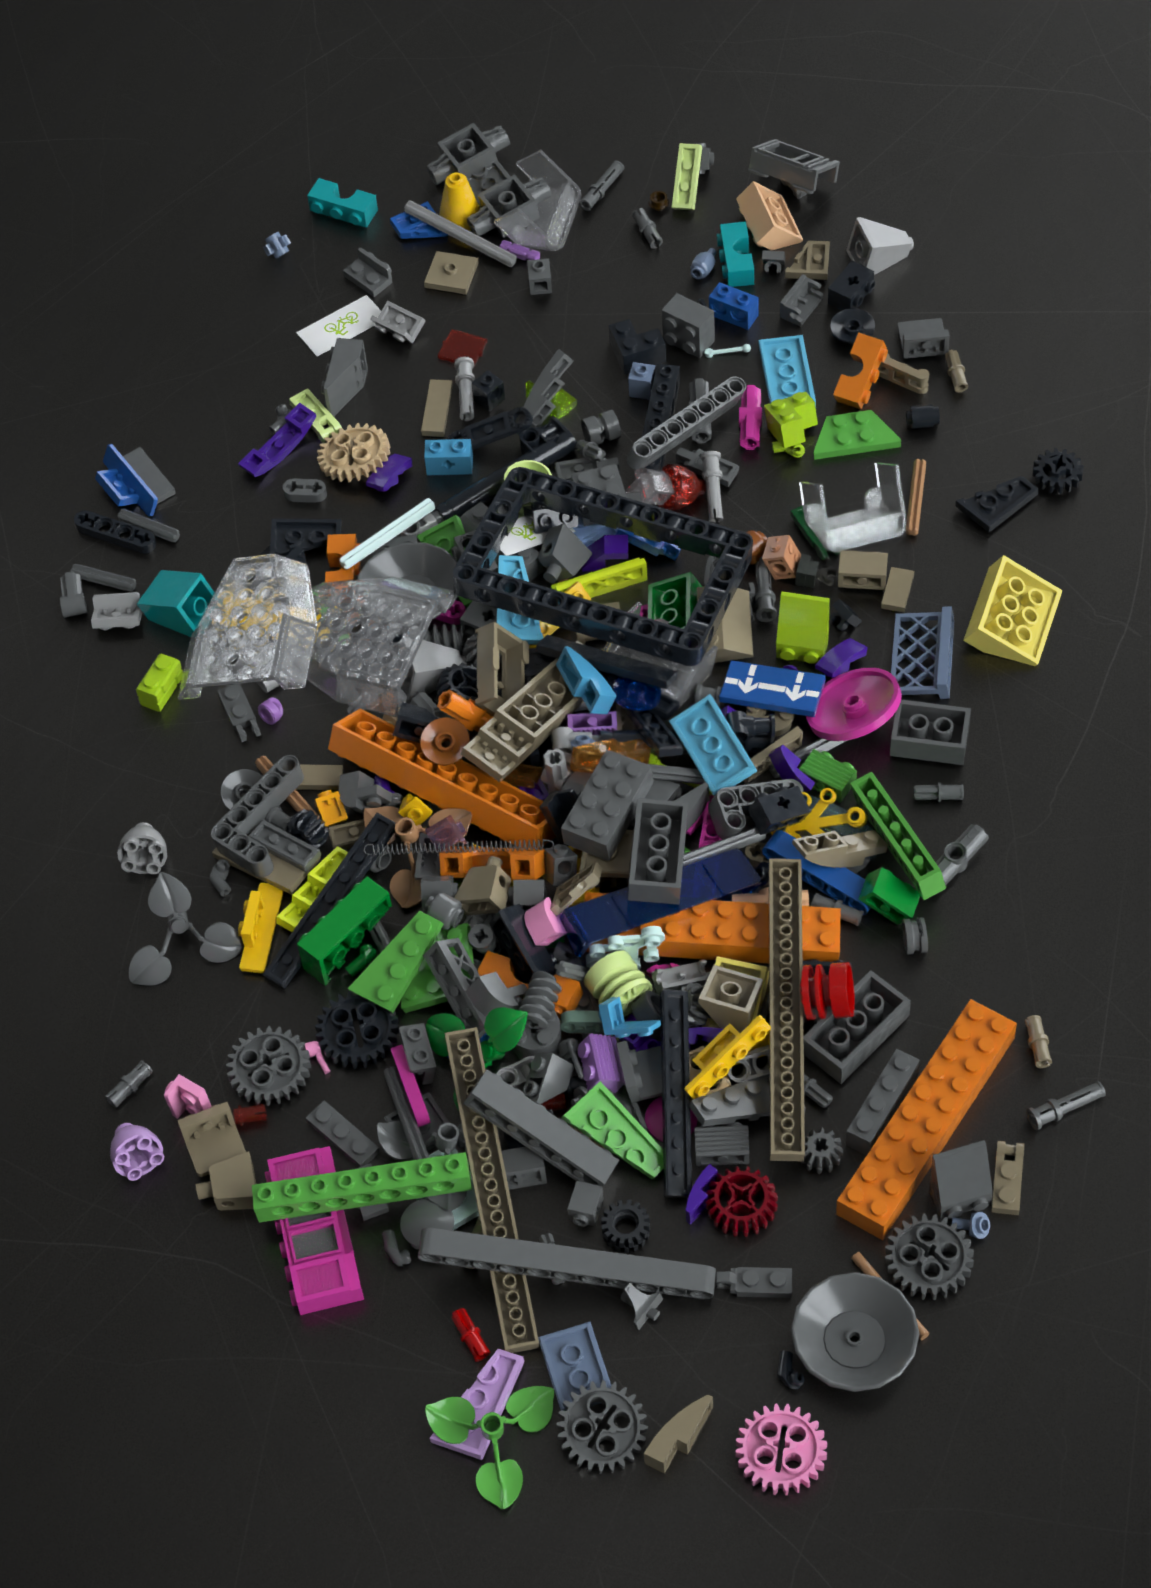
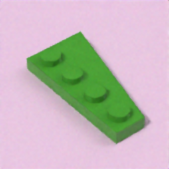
[417,515,472,608]
[348,911,444,1013]
[561,1081,663,1179]

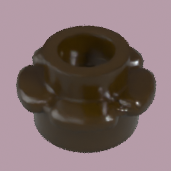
[648,191,670,211]

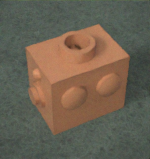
[762,535,801,580]

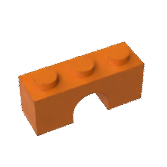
[833,332,888,410]
[324,534,361,604]

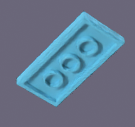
[758,335,816,407]
[669,694,757,796]

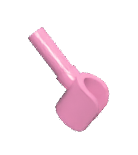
[305,1041,331,1074]

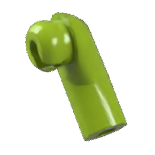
[772,441,805,458]

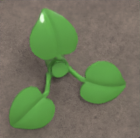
[425,1386,554,1509]

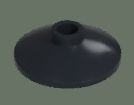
[830,308,875,344]

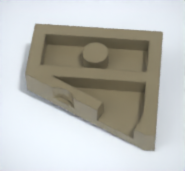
[785,241,830,280]

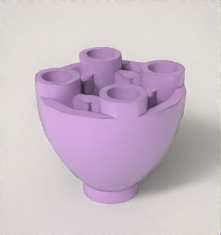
[110,1123,164,1181]

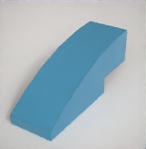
[556,646,616,714]

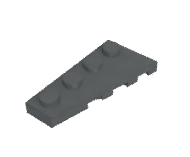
[689,1074,807,1126]

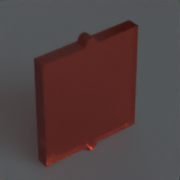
[438,329,488,368]

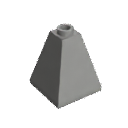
[846,217,914,275]
[395,635,467,703]

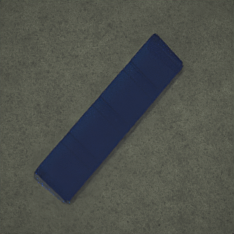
[560,848,762,957]

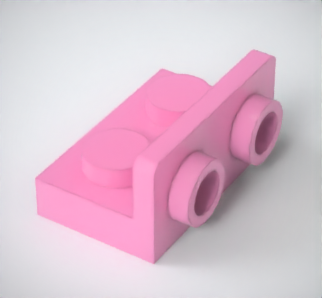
[164,1074,212,1119]

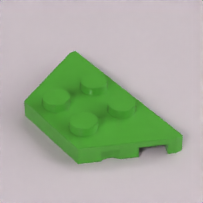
[813,410,901,460]

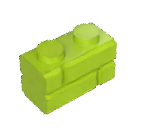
[136,653,184,712]

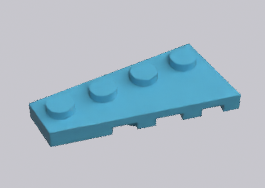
[496,555,543,645]

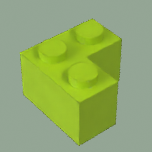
[764,392,818,449]

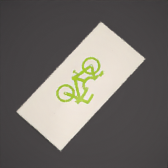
[296,295,381,356]
[500,516,576,556]

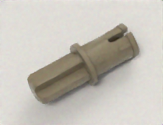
[945,349,968,392]

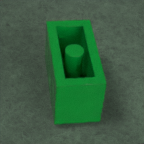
[858,867,920,925]

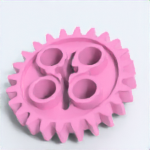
[736,1403,827,1496]

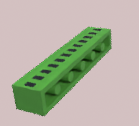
[850,772,946,900]

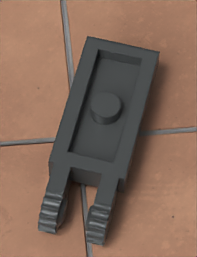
[217,682,261,742]

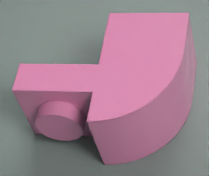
[524,897,569,946]

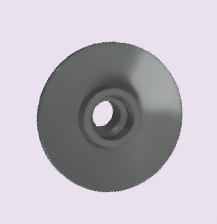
[221,769,263,810]

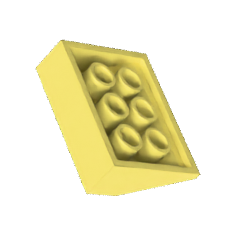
[963,555,1062,666]

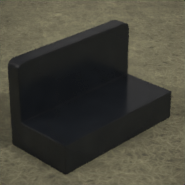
[539,789,579,846]

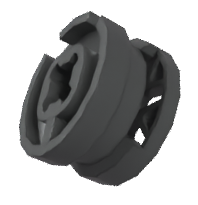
[902,917,928,955]

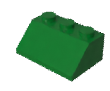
[648,572,703,629]

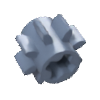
[263,232,291,259]

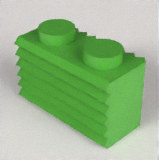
[799,749,857,803]

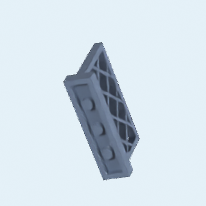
[891,606,955,699]

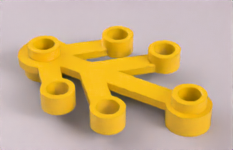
[771,788,867,839]

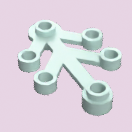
[586,926,665,969]

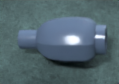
[690,248,717,279]

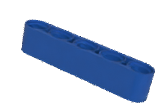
[762,830,871,915]

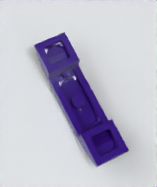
[238,403,316,477]

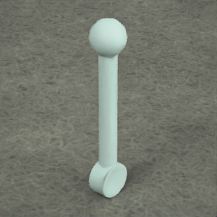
[704,344,751,358]

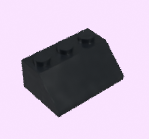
[489,904,558,984]

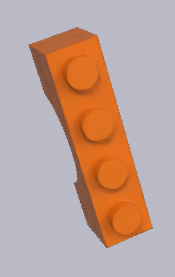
[439,846,545,880]
[477,951,583,1018]

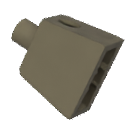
[454,856,511,915]
[196,1151,256,1211]

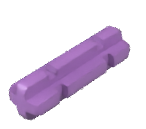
[499,240,540,261]

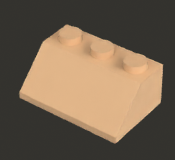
[736,181,803,250]

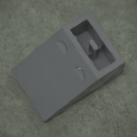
[321,338,368,417]

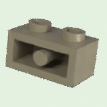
[838,550,888,590]

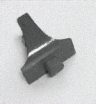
[621,1283,663,1331]

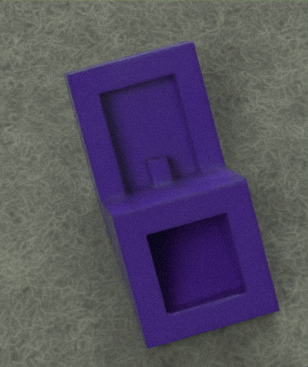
[582,535,628,572]

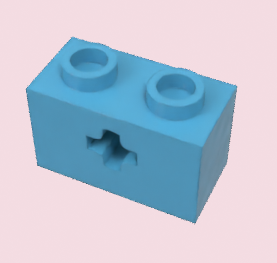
[424,439,473,475]

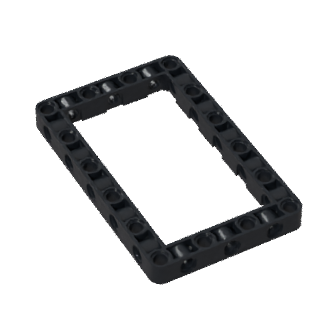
[453,467,753,666]

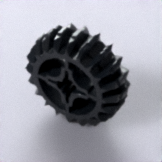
[436,663,501,701]

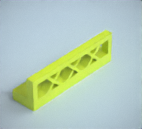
[551,557,647,598]

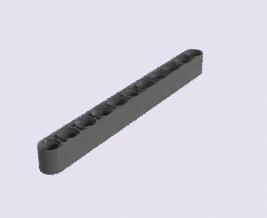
[418,1228,716,1299]

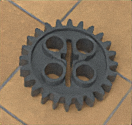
[226,1026,311,1106]
[885,1214,974,1300]
[556,1380,648,1474]

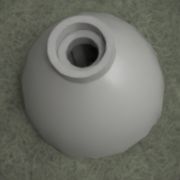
[117,822,167,874]

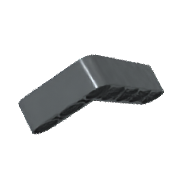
[211,755,304,877]

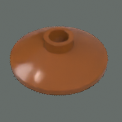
[420,718,470,765]

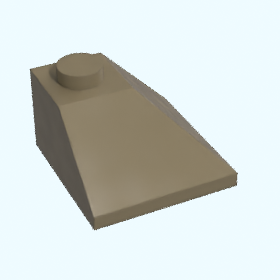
[698,965,763,1033]

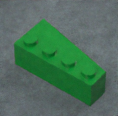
[297,876,392,986]

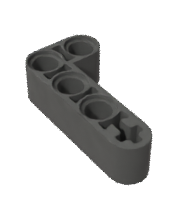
[708,779,803,839]

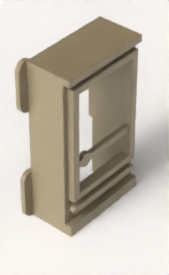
[475,622,529,716]

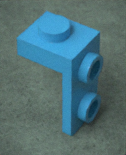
[599,997,661,1038]

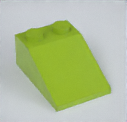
[776,592,830,664]

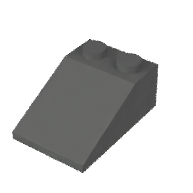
[929,1140,993,1220]

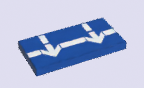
[719,660,826,717]

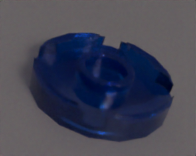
[613,678,662,711]

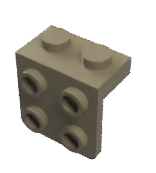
[177,1102,246,1177]

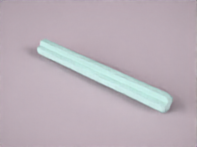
[339,498,435,570]

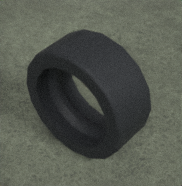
[631,991,661,1041]

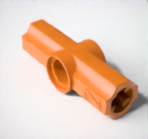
[437,690,494,732]

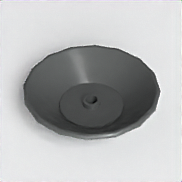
[356,543,458,625]
[791,1272,920,1392]

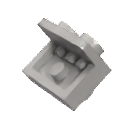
[370,300,425,344]
[91,592,142,630]

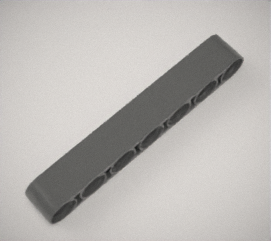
[626,377,746,470]

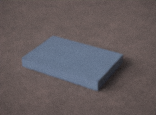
[538,1322,611,1411]

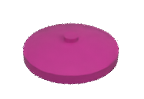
[806,668,902,741]

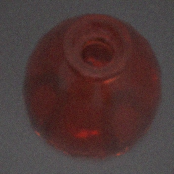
[655,464,706,510]

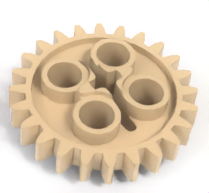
[317,423,391,482]

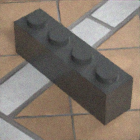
[846,1048,920,1156]

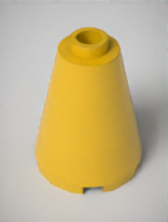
[439,173,480,231]

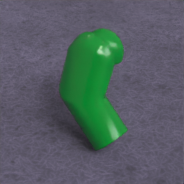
[345,944,377,977]

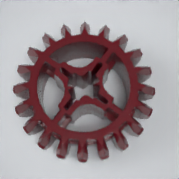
[705,1166,778,1237]

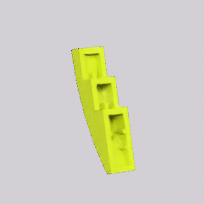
[276,846,348,932]

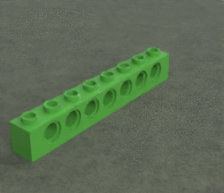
[252,1152,472,1223]

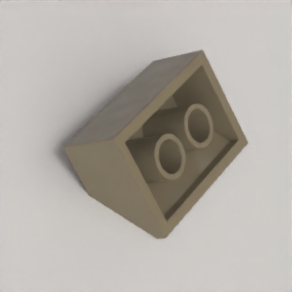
[697,586,754,664]

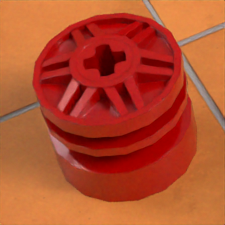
[800,962,855,1020]

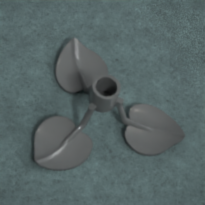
[128,872,244,985]
[377,1121,501,1211]

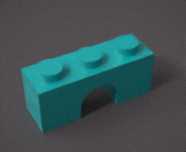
[307,178,378,228]
[716,222,754,287]

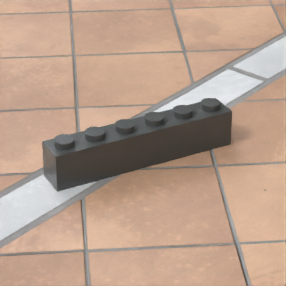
[463,1070,619,1187]

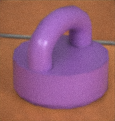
[258,697,283,725]

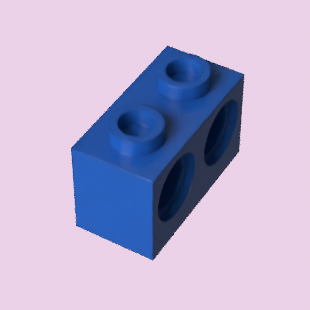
[709,282,759,330]

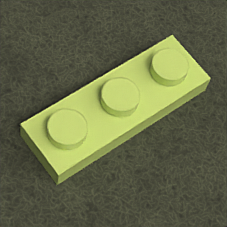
[672,143,702,210]

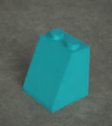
[137,570,223,640]

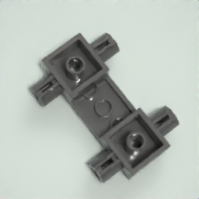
[426,123,552,238]

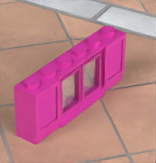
[265,1146,364,1315]

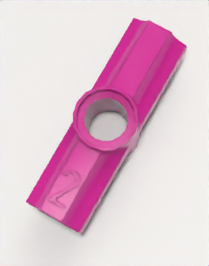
[739,385,762,450]

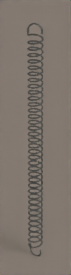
[364,839,554,855]

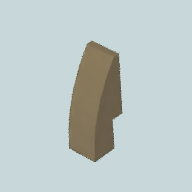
[644,1395,713,1474]

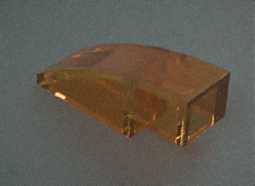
[570,738,651,773]

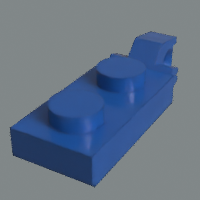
[616,528,681,561]

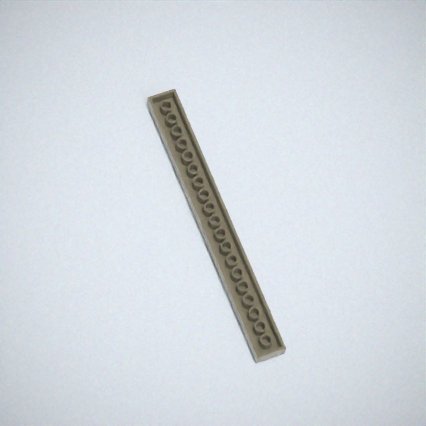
[768,859,805,1161]
[445,1027,539,1353]

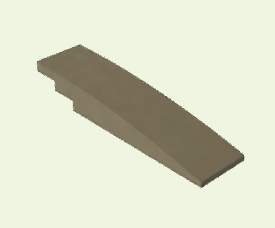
[461,640,584,782]

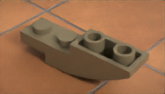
[792,830,888,868]

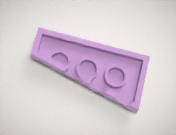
[430,1349,525,1460]

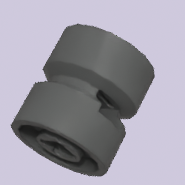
[581,409,621,445]

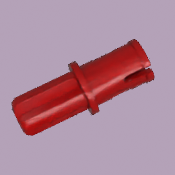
[452,1308,491,1362]

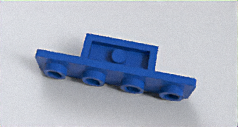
[95,444,158,516]

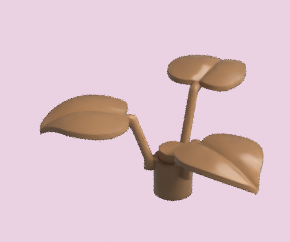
[364,806,472,908]

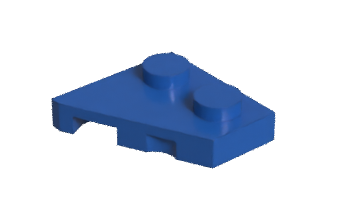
[390,201,448,239]

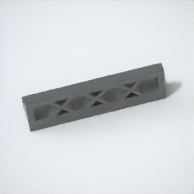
[423,938,486,1039]

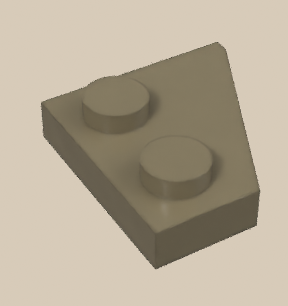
[550,861,603,917]

